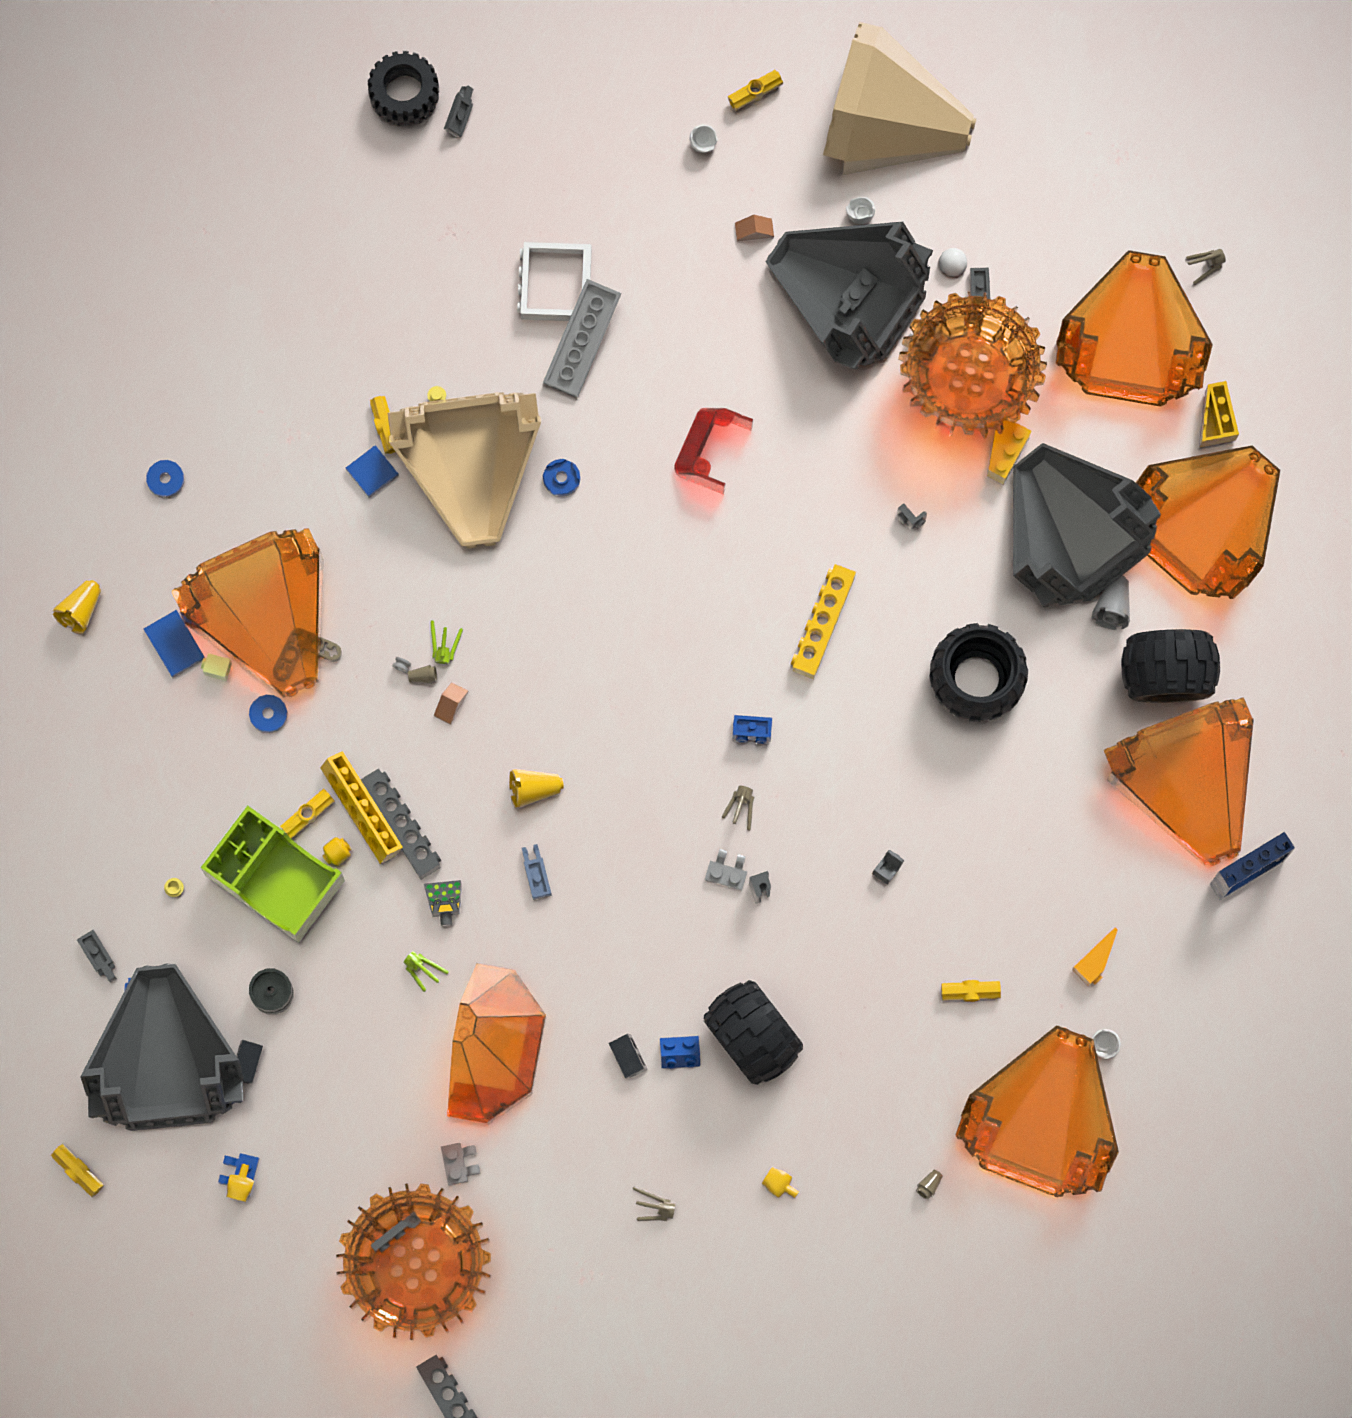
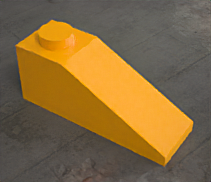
[1072,927,1118,986]

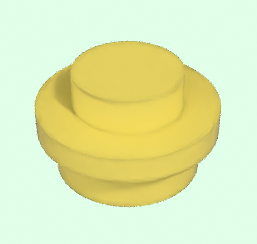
[427,386,446,401]
[164,878,184,897]

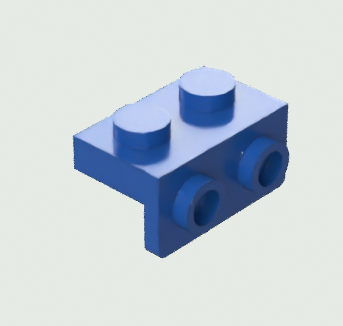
[732,715,772,744]
[660,1036,700,1069]

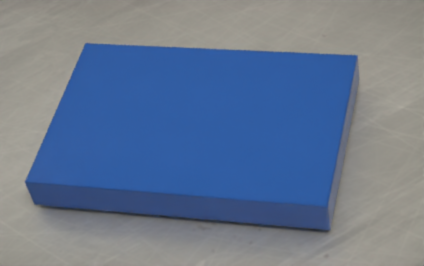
[143,610,205,678]

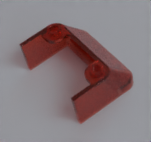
[674,407,753,495]

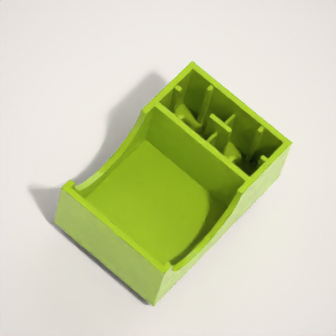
[201,805,345,943]

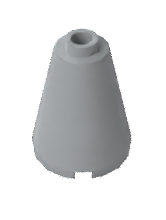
[1092,575,1130,630]

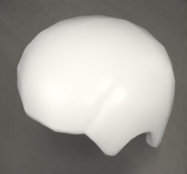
[689,124,718,153]
[846,197,876,225]
[938,248,967,277]
[1090,1029,1121,1059]

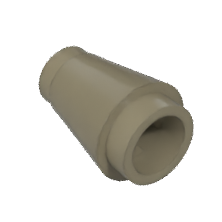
[408,665,437,684]
[916,1169,943,1199]

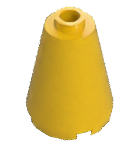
[52,580,101,634]
[509,769,564,807]

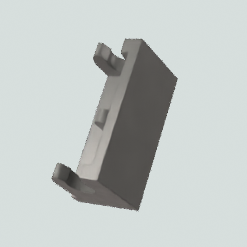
[749,871,771,904]

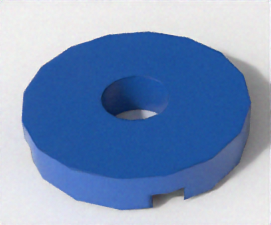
[543,459,581,497]
[146,460,184,498]
[249,694,288,733]

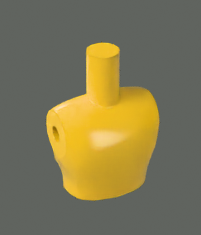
[226,1164,254,1202]
[762,1167,799,1198]

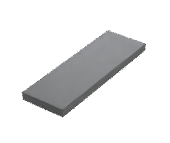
[543,279,622,398]

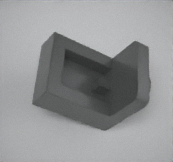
[897,503,927,530]
[872,850,904,885]

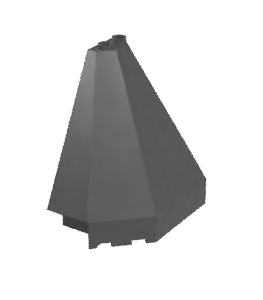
[765,221,933,369]
[1013,443,1161,607]
[80,963,244,1131]

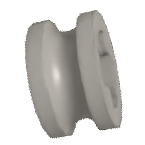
[392,657,411,673]

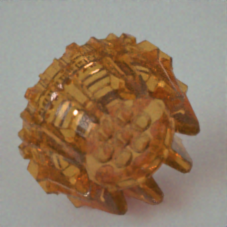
[898,291,1047,439]
[336,1183,491,1341]

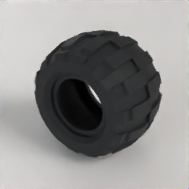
[929,623,1028,722]
[1121,629,1220,703]
[704,980,803,1085]

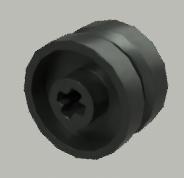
[249,968,294,1014]

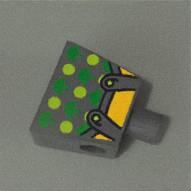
[424,880,462,927]

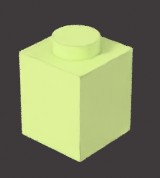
[201,653,232,681]

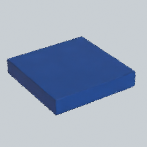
[346,445,399,498]

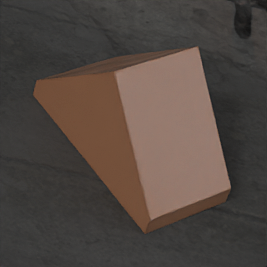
[735,214,774,241]
[434,682,469,725]

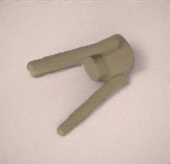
[1186,249,1226,285]
[722,786,755,831]
[633,1186,675,1221]

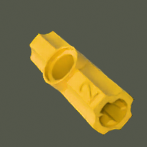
[727,69,783,111]
[370,396,396,454]
[280,788,335,839]
[941,980,1001,1002]
[50,1144,104,1197]

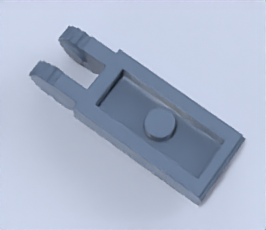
[522,844,552,900]

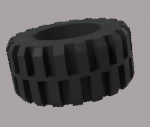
[368,51,439,126]

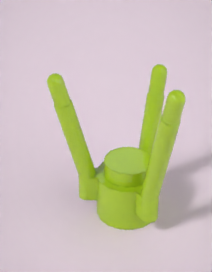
[430,620,463,664]
[403,951,449,992]

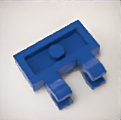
[218,1153,259,1197]

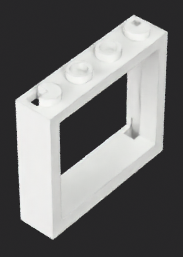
[517,242,592,321]

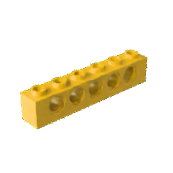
[790,564,856,680]
[320,751,403,864]

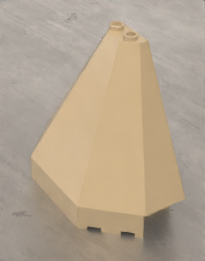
[823,22,977,175]
[387,392,541,548]

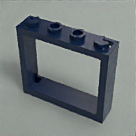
[1210,832,1295,900]

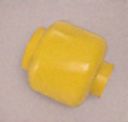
[322,837,352,866]

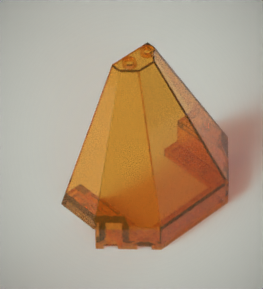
[1056,250,1213,407]
[1136,445,1281,599]
[171,528,324,698]
[1103,697,1254,866]
[447,963,547,1125]
[955,1025,1119,1197]

